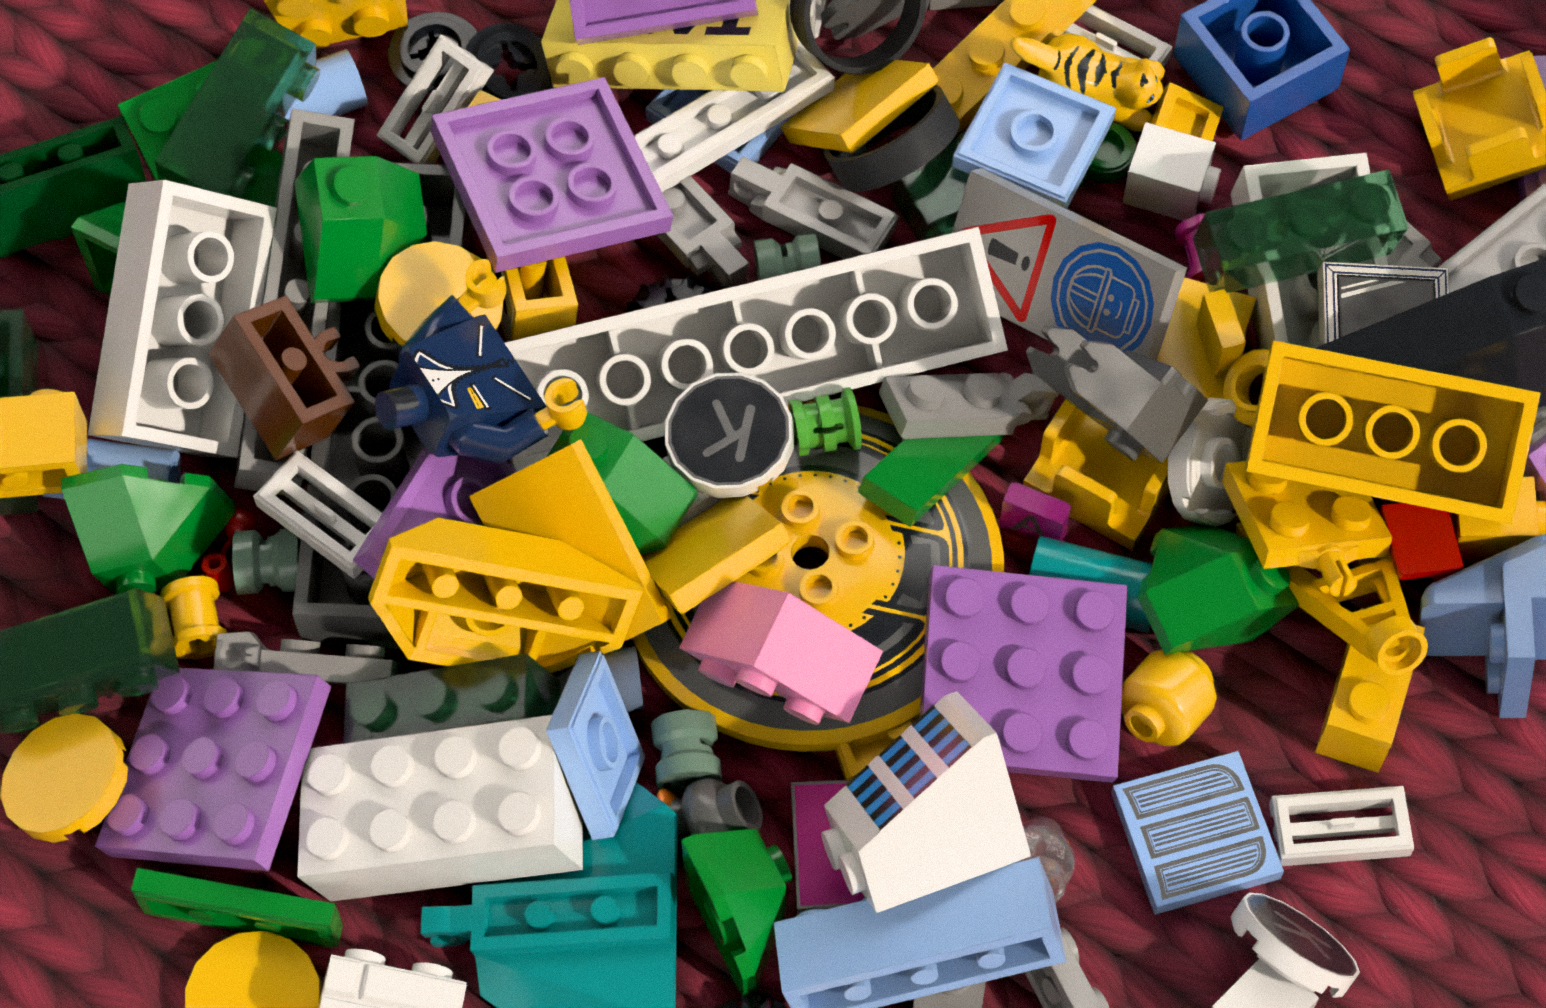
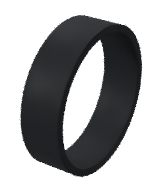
[790,0,926,74]
[824,85,960,192]

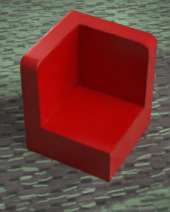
[1379,503,1464,582]

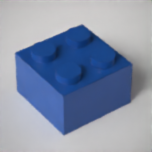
[1173,0,1350,141]

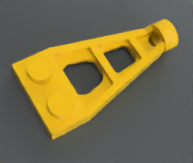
[1235,522,1428,675]

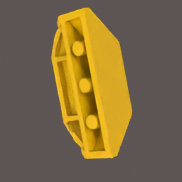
[368,517,643,680]

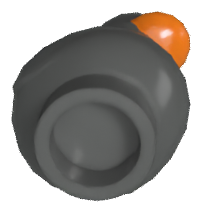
[657,778,763,841]

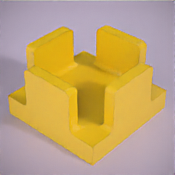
[1413,37,1546,201]
[1023,399,1170,551]

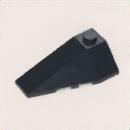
[1315,258,1546,410]

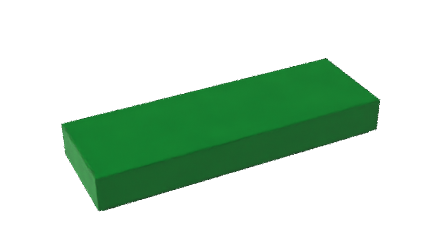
[858,435,1006,527]
[131,868,343,948]

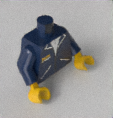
[375,259,587,464]

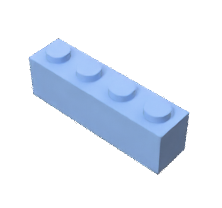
[773,857,1067,1008]

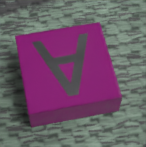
[999,482,1071,543]

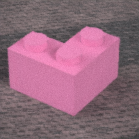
[679,581,883,725]

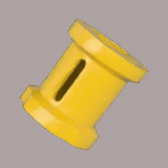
[160,576,227,660]

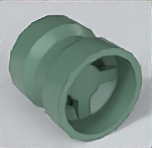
[754,233,821,281]
[232,529,301,595]
[651,709,723,795]

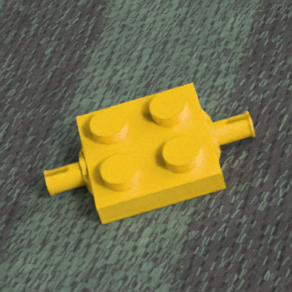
[1222,461,1392,597]

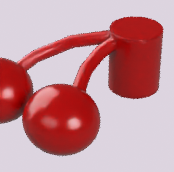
[200,509,256,593]

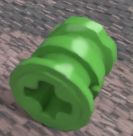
[788,387,862,457]

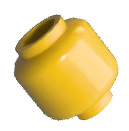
[1121,649,1217,746]

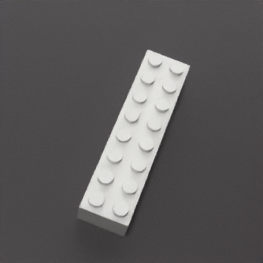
[504,227,1008,471]

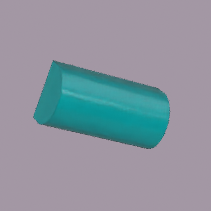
[1029,536,1152,633]

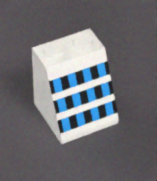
[821,691,1031,913]

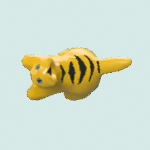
[1011,33,1165,132]

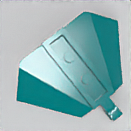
[421,782,678,1008]

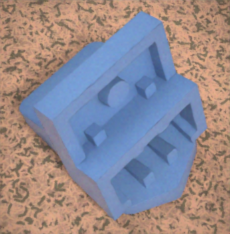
[1418,534,1546,718]

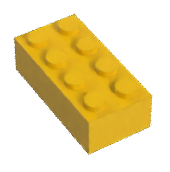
[1245,340,1541,525]

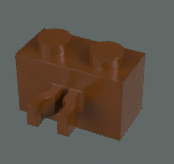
[208,295,360,460]

